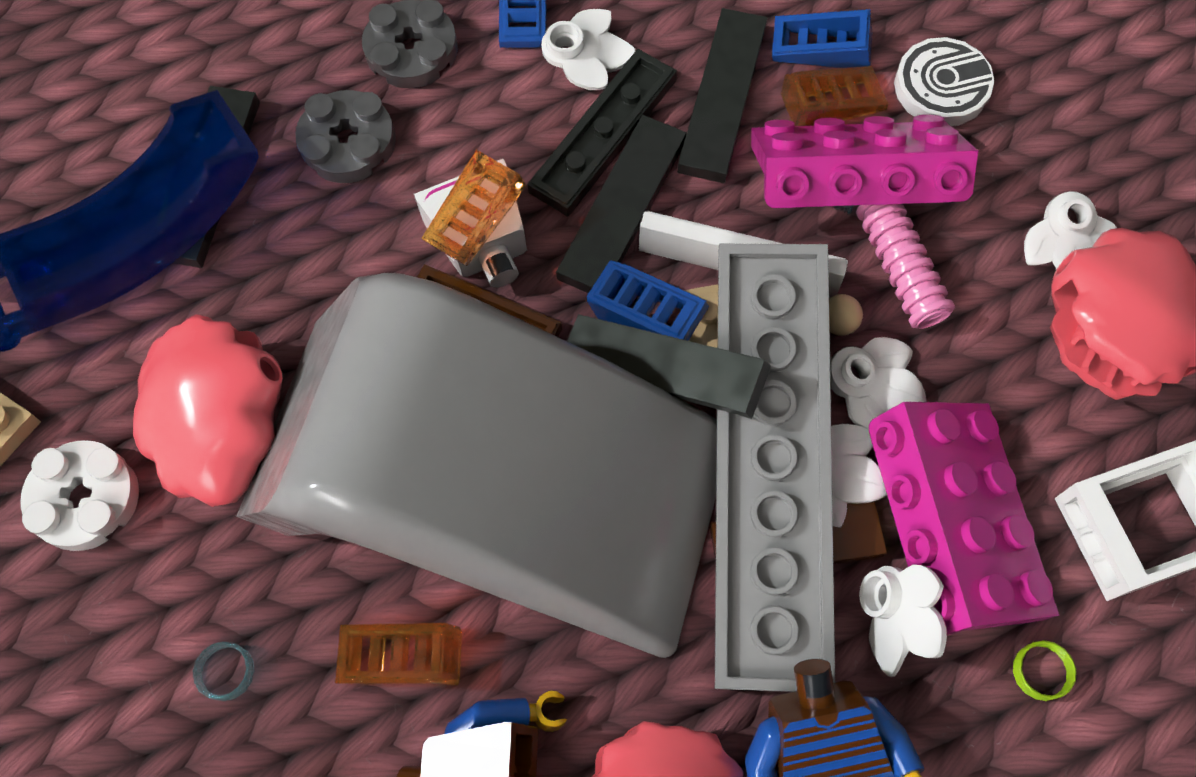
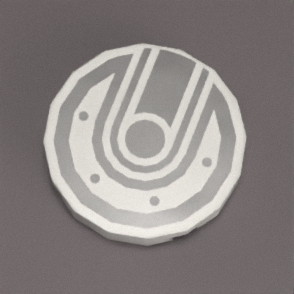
[894,37,995,126]

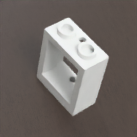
[1055,440,1196,601]

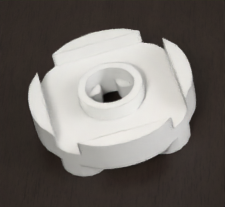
[21,440,139,551]

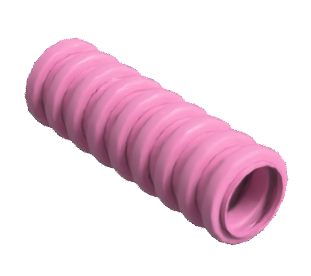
[856,204,955,329]

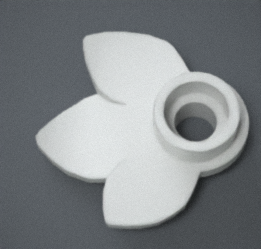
[541,9,635,91]
[1024,191,1117,269]
[830,337,927,429]
[831,424,887,527]
[859,564,947,677]

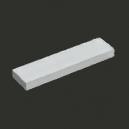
[639,211,848,298]

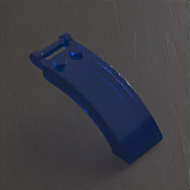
[0,90,259,352]

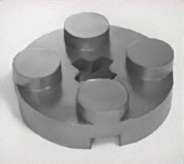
[362,0,458,88]
[295,90,396,183]

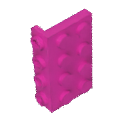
[751,115,978,208]
[869,402,1059,636]

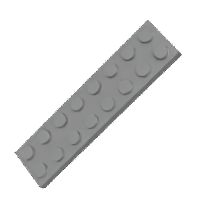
[714,243,835,692]

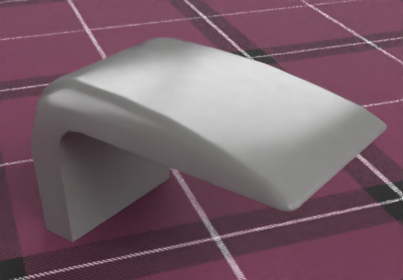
[236,273,717,658]

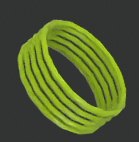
[1013,640,1077,701]

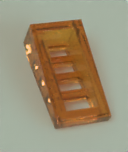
[781,66,889,126]
[421,150,526,266]
[335,623,462,686]

